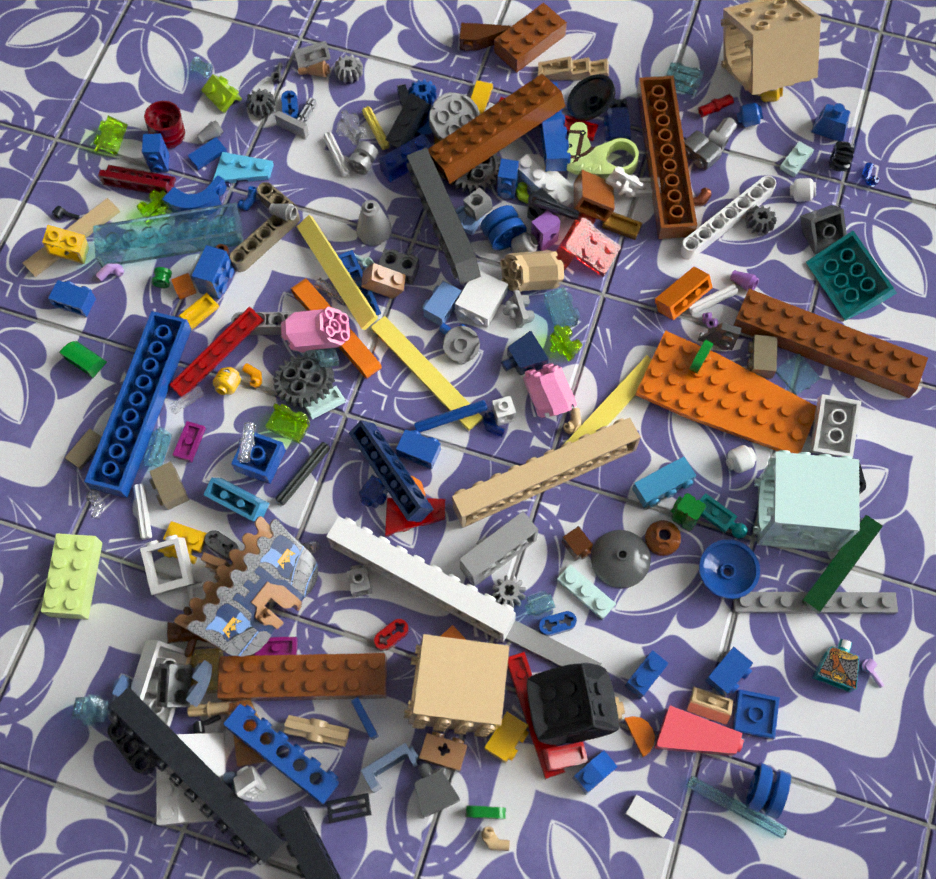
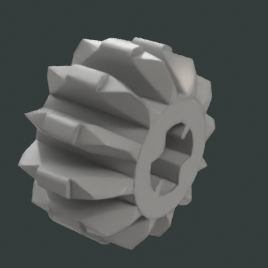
[334,54,363,84]
[492,575,526,609]

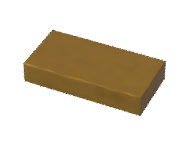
[602,212,642,240]

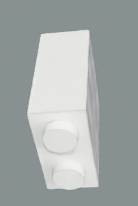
[455,271,508,327]

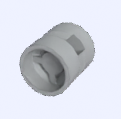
[347,141,378,175]

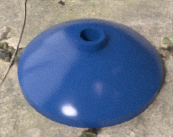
[699,539,760,599]

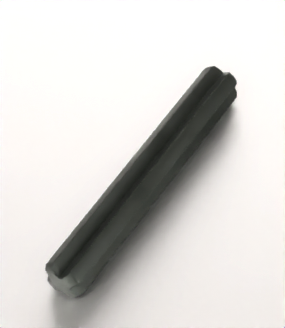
[276,442,330,506]

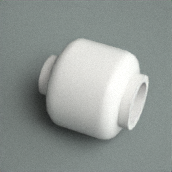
[790,178,816,202]
[726,445,757,473]

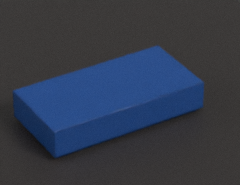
[188,137,227,170]
[351,697,379,740]

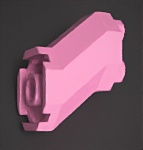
[281,307,350,353]
[523,363,577,418]

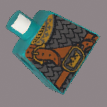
[812,639,859,692]

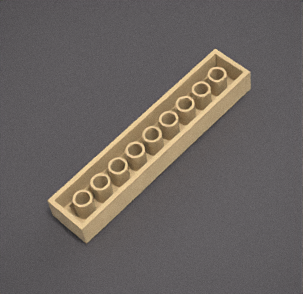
[452,418,641,528]

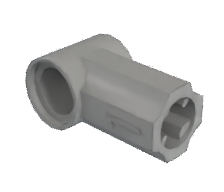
[708,117,737,151]

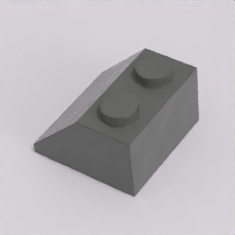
[800,205,847,254]

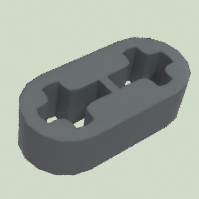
[205,530,240,560]

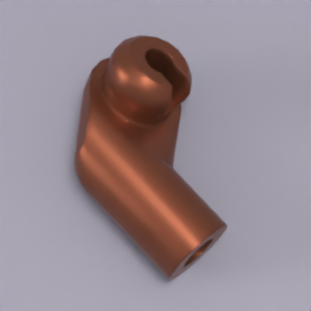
[693,187,712,206]

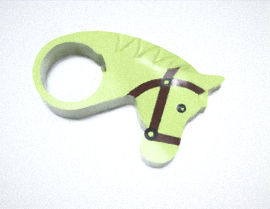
[567,122,639,179]

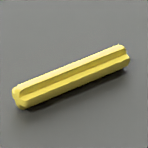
[362,106,390,150]

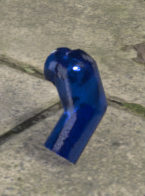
[483,411,505,437]

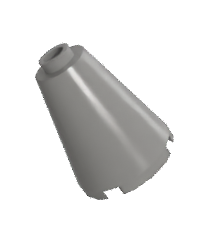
[356,200,392,246]

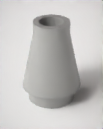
[197,120,224,143]
[269,203,297,222]

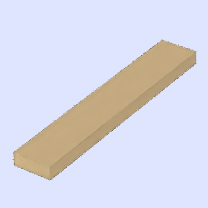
[23,198,120,277]

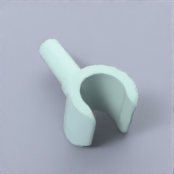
[355,254,374,269]

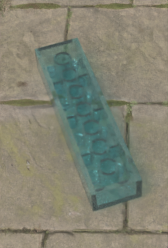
[93,202,244,268]

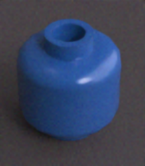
[737,102,763,127]

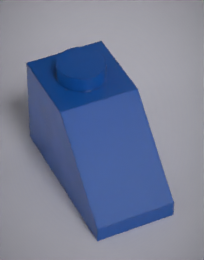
[573,750,618,795]

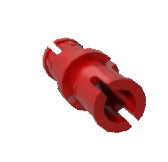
[698,93,734,118]

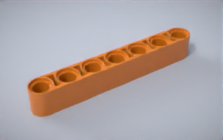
[290,278,382,379]

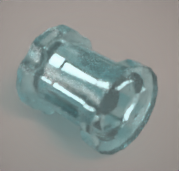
[190,57,213,78]

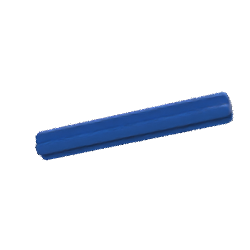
[414,400,487,433]

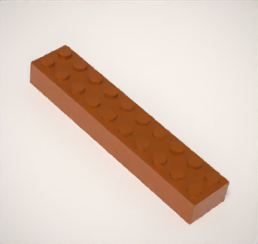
[637,75,697,239]
[733,289,928,398]

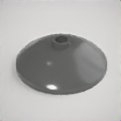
[591,530,651,588]

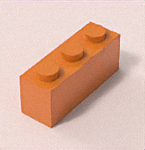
[655,267,713,321]

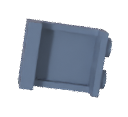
[361,743,419,793]

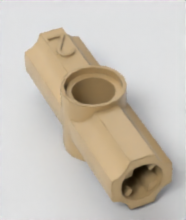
[284,715,350,747]

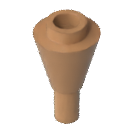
[298,60,330,78]

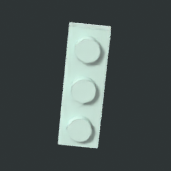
[557,565,616,620]

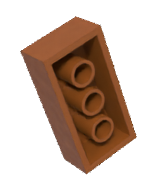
[494,3,567,73]

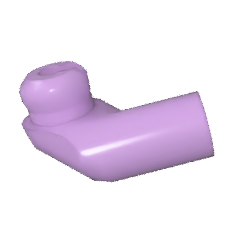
[96,264,124,281]

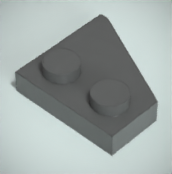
[698,323,741,350]

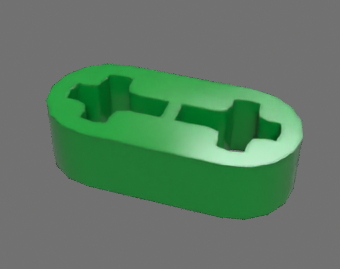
[689,339,714,373]
[465,806,506,819]

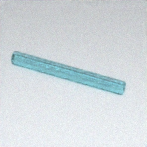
[687,776,788,838]

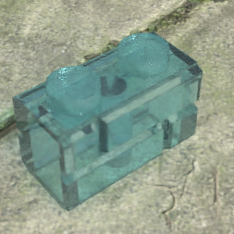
[666,62,704,96]
[543,287,580,332]

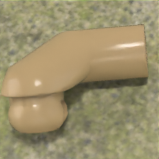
[563,408,582,434]
[481,826,510,851]

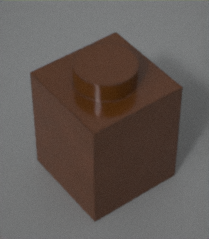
[562,526,593,561]

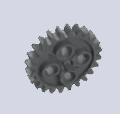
[451,153,501,194]
[273,352,335,408]

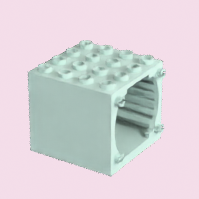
[753,450,860,553]

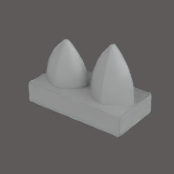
[293,41,331,68]

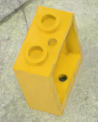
[42,225,89,264]

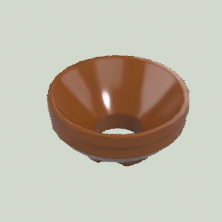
[645,520,681,556]

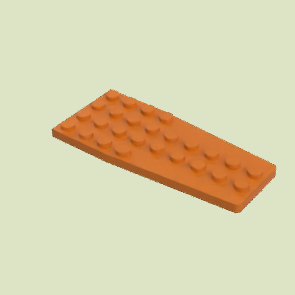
[635,330,816,454]

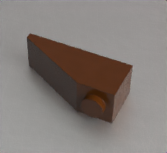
[459,22,511,51]

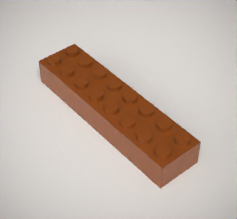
[427,74,566,184]
[217,653,387,702]

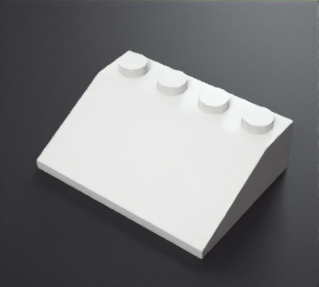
[156,733,226,826]

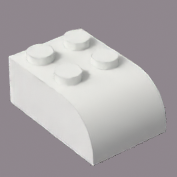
[811,394,861,458]

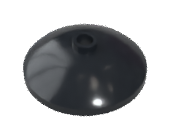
[567,74,616,121]

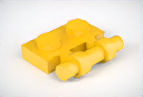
[157,521,207,564]

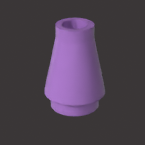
[730,270,759,291]

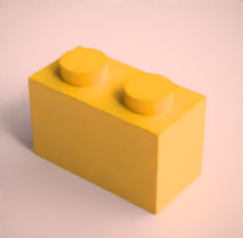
[484,712,529,764]

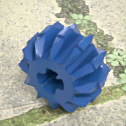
[408,78,437,105]

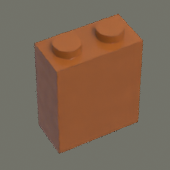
[574,170,615,222]

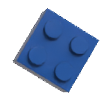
[192,245,234,299]
[231,430,286,484]

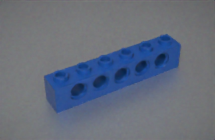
[223,704,339,806]

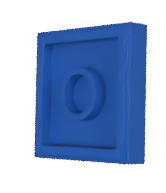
[732,689,780,740]

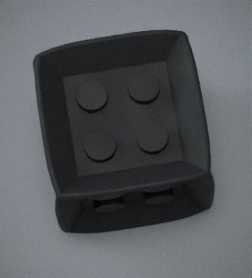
[527,663,619,745]

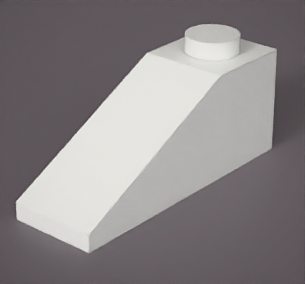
[233,766,268,802]

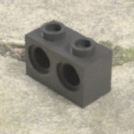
[378,248,419,285]
[157,664,193,707]

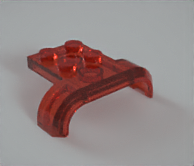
[555,211,621,277]

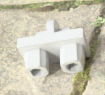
[605,166,643,198]

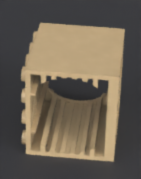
[721,0,821,95]
[404,634,509,737]

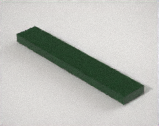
[801,515,883,615]

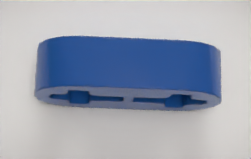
[281,90,299,119]
[539,611,577,636]

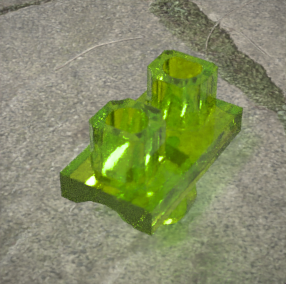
[137,190,169,224]
[549,324,583,361]

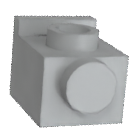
[347,565,372,598]

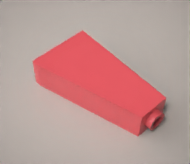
[654,706,744,756]

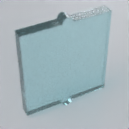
[776,354,820,395]

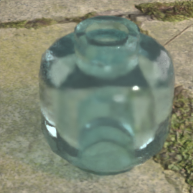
[525,590,556,620]

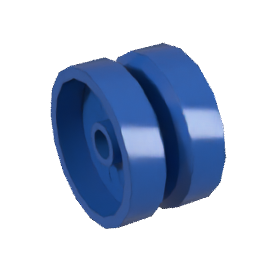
[480,205,527,251]
[746,762,791,819]

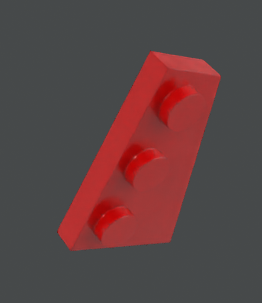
[385,498,445,537]

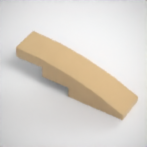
[538,56,609,80]

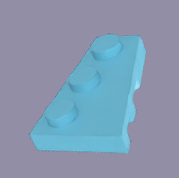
[213,152,274,183]

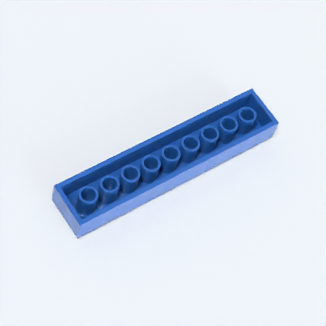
[84,311,191,498]

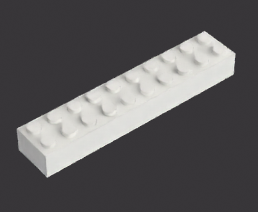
[326,517,516,643]

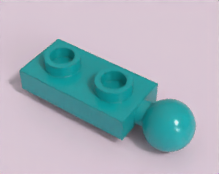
[700,493,748,539]

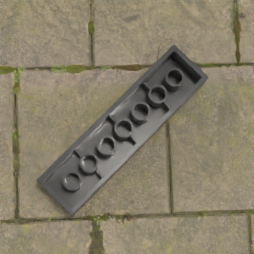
[406,148,481,285]

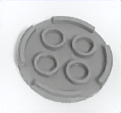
[429,92,480,141]

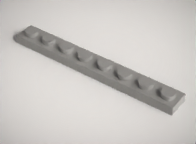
[733,592,898,614]

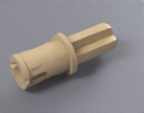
[187,701,230,718]

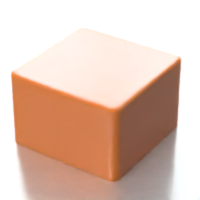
[171,273,197,300]

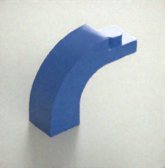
[162,175,227,217]

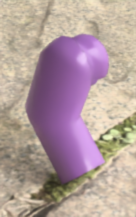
[702,312,718,328]

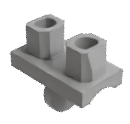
[503,290,535,328]

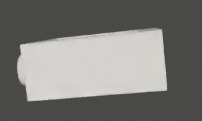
[140,535,196,595]

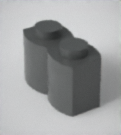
[684,130,722,171]

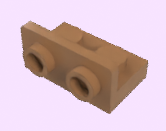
[200,552,231,581]

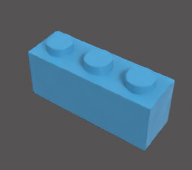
[632,456,697,508]
[203,477,270,521]

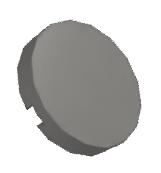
[443,326,480,363]

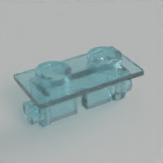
[143,427,172,467]

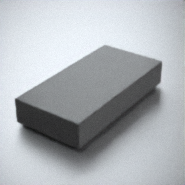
[275,111,309,139]

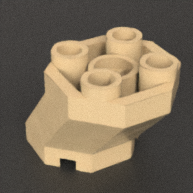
[500,250,564,292]

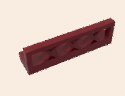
[98,165,176,196]

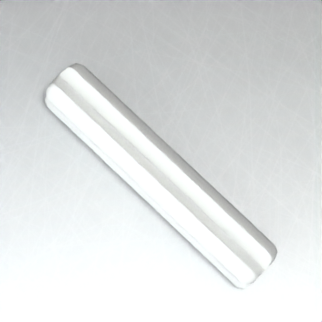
[323,132,350,177]
[688,284,738,315]
[133,484,152,540]

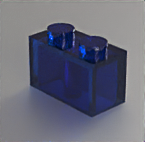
[603,107,631,142]

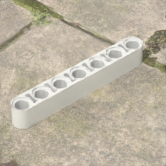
[680,176,776,260]

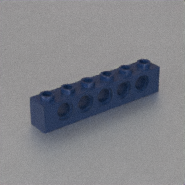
[349,420,434,522]

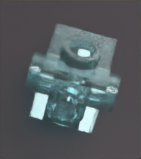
[71,694,108,726]

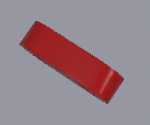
[374,619,409,651]

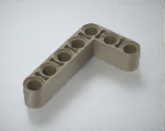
[230,182,300,272]

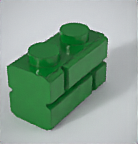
[670,493,706,531]

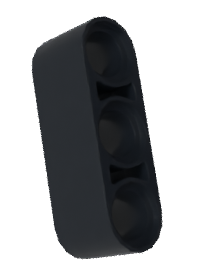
[107,723,155,775]

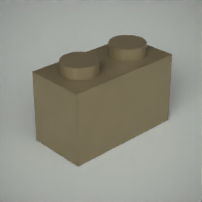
[747,335,777,379]
[149,461,190,510]

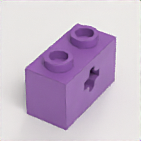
[531,210,560,251]

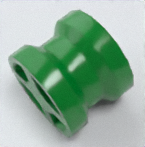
[151,267,172,288]

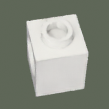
[492,396,516,426]

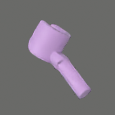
[861,659,884,688]

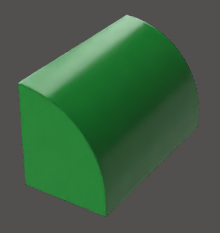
[59,341,107,378]

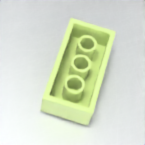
[41,533,103,620]

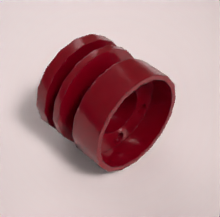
[144,100,186,149]

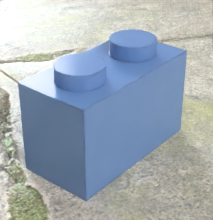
[423,281,462,326]

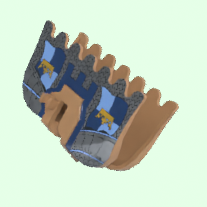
[174,516,318,657]

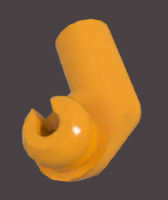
[242,363,262,388]

